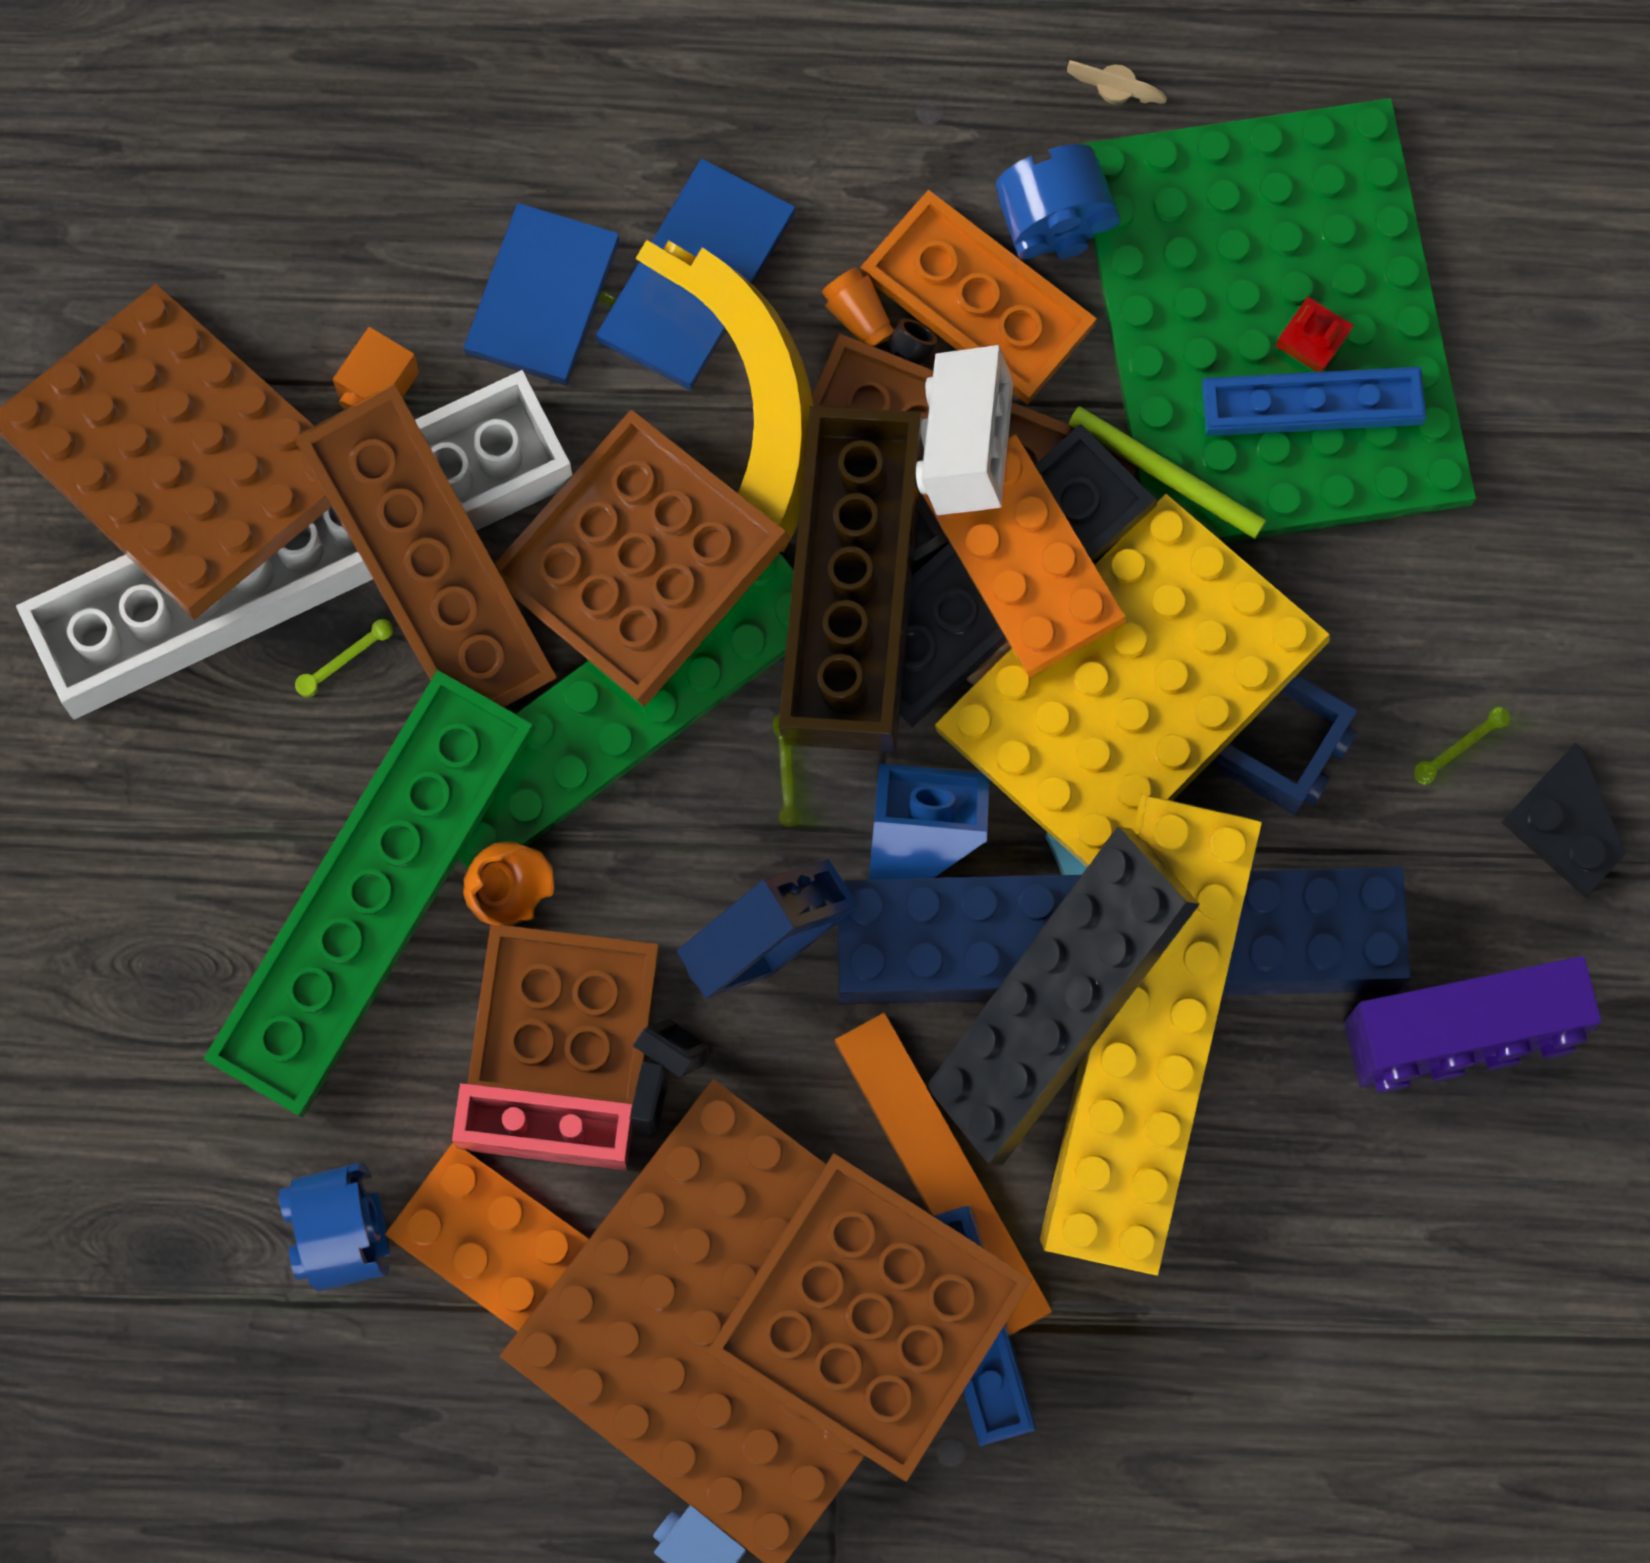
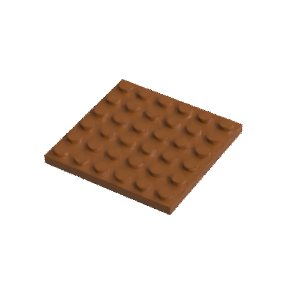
[499,1079,865,1563]

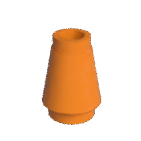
[822,267,894,348]

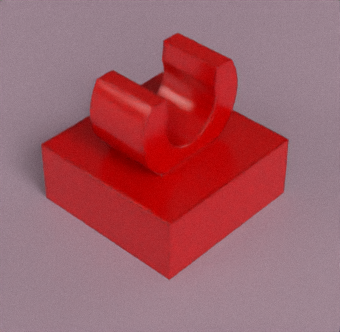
[1276,296,1353,372]

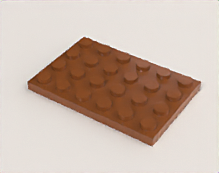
[0,284,332,620]

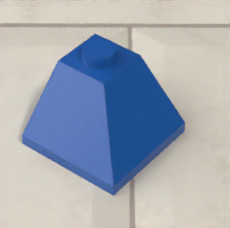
[869,763,989,879]

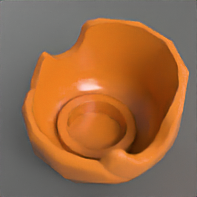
[463,842,554,926]

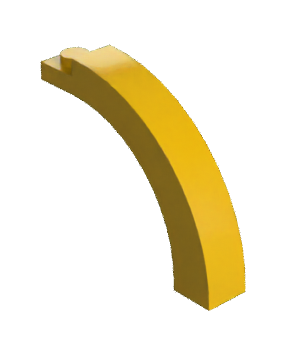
[636,240,813,553]

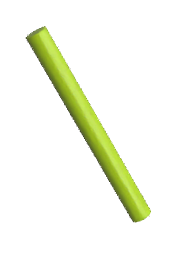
[1068,406,1267,539]

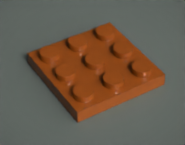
[467,924,659,1104]

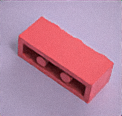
[452,1083,633,1171]

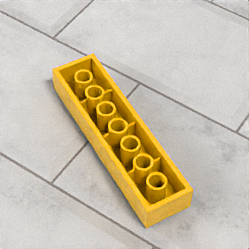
[1039,794,1262,1276]

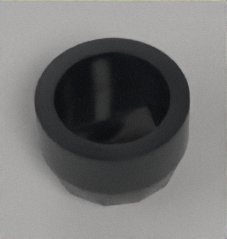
[889,318,937,364]

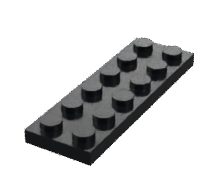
[900,424,1157,728]
[926,826,1200,1165]

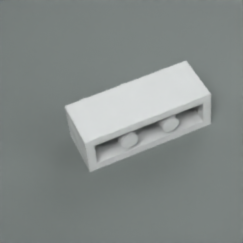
[916,345,1014,515]

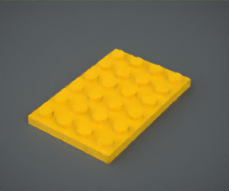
[935,494,1330,868]

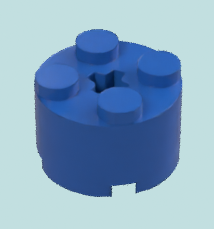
[995,144,1121,259]
[279,1162,390,1291]

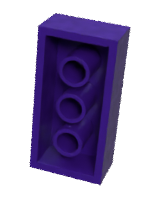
[1344,956,1602,1093]

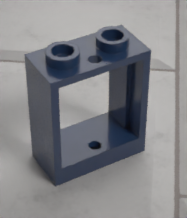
[1209,675,1358,815]
[676,859,859,999]

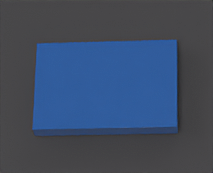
[463,203,620,386]

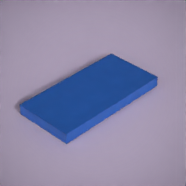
[596,158,795,391]

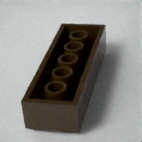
[778,406,924,752]

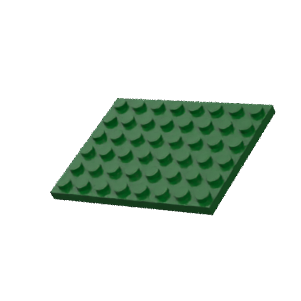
[1080,98,1476,543]

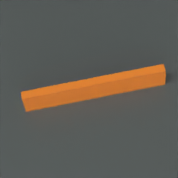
[835,1013,1052,1336]

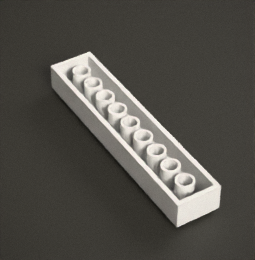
[16,370,572,720]

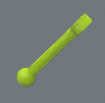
[295,619,393,698]

